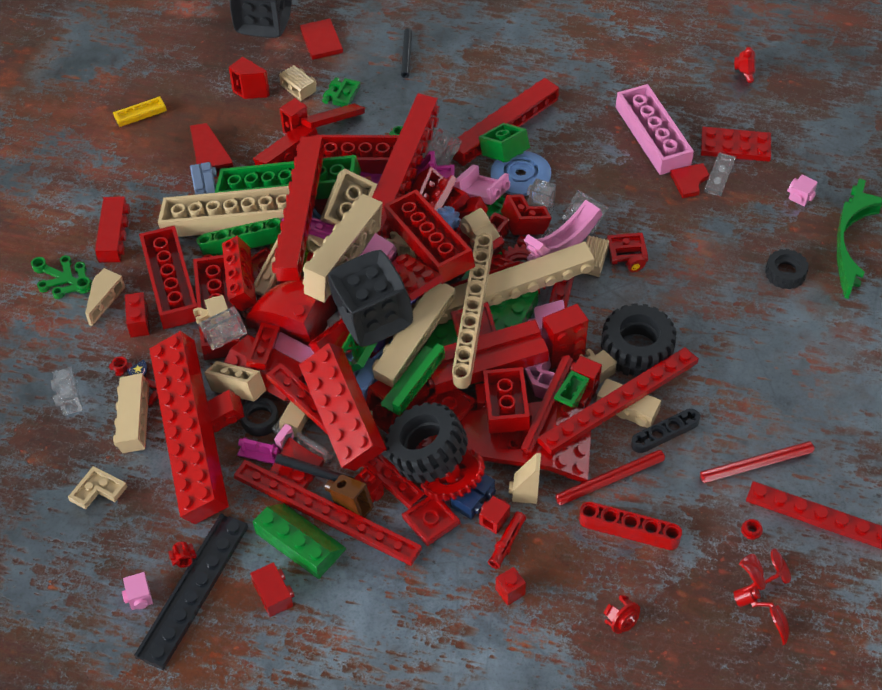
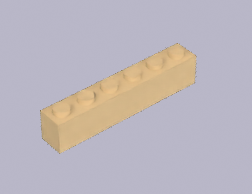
[372,283,456,388]

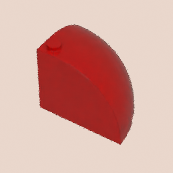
[246,276,337,347]

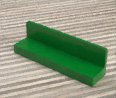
[381,343,445,416]

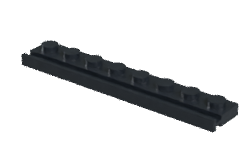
[134,513,248,671]

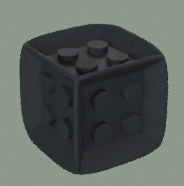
[230,0,292,38]
[328,250,413,347]

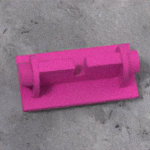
[237,437,281,464]

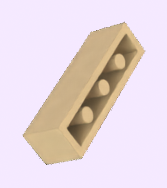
[113,373,149,453]

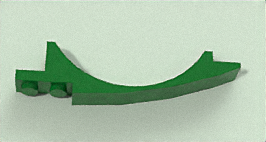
[837,179,882,299]

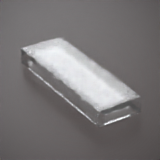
[704,152,736,196]

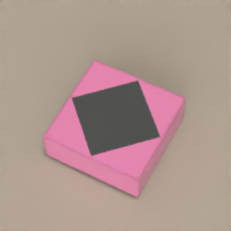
[274,424,294,451]

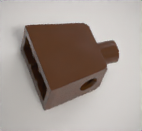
[325,475,374,518]

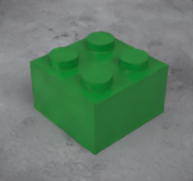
[479,123,530,162]

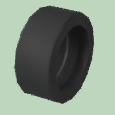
[241,397,279,436]

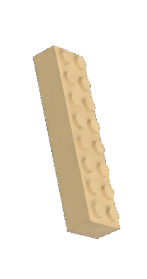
[158,186,289,237]

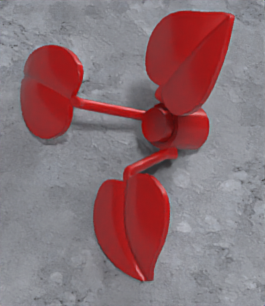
[734,548,791,646]

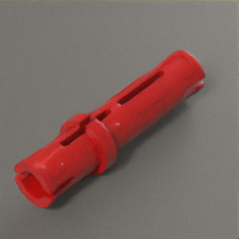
[488,511,527,569]

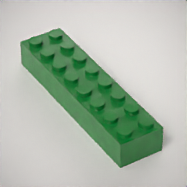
[215,155,361,200]

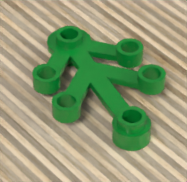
[31,255,92,299]

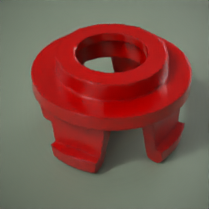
[604,595,640,634]

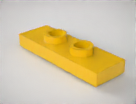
[113,96,167,127]

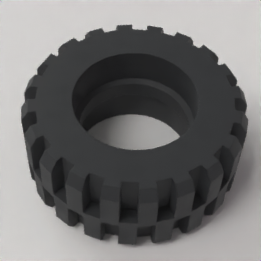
[601,303,677,377]
[385,402,468,483]

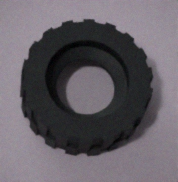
[765,249,809,289]

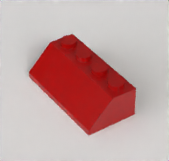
[224,334,305,402]

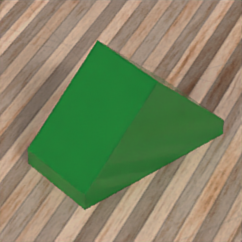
[554,370,590,407]

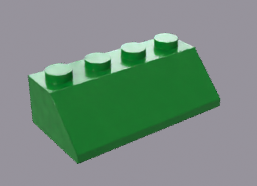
[253,503,346,579]

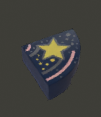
[127,360,148,377]

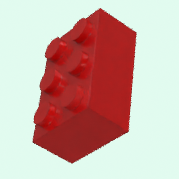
[541,304,589,369]
[483,367,530,434]

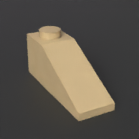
[85,268,125,326]
[509,453,541,504]

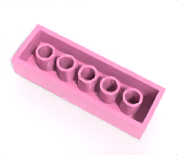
[616,84,694,175]

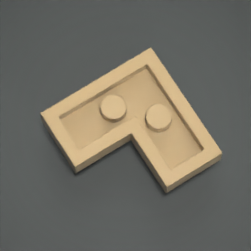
[68,466,127,509]

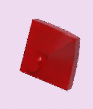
[269,437,325,489]

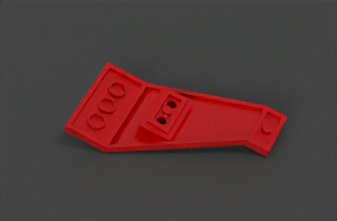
[416,400,591,483]

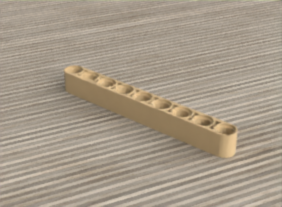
[452,232,493,389]

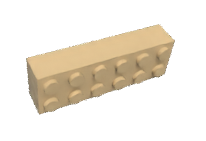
[303,194,383,303]

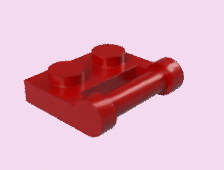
[606,232,648,265]

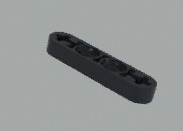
[631,409,700,453]

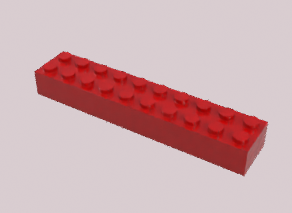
[372,93,440,240]
[149,331,229,524]

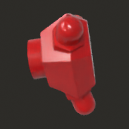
[734,47,756,83]

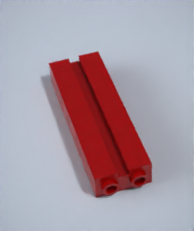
[427,319,549,395]

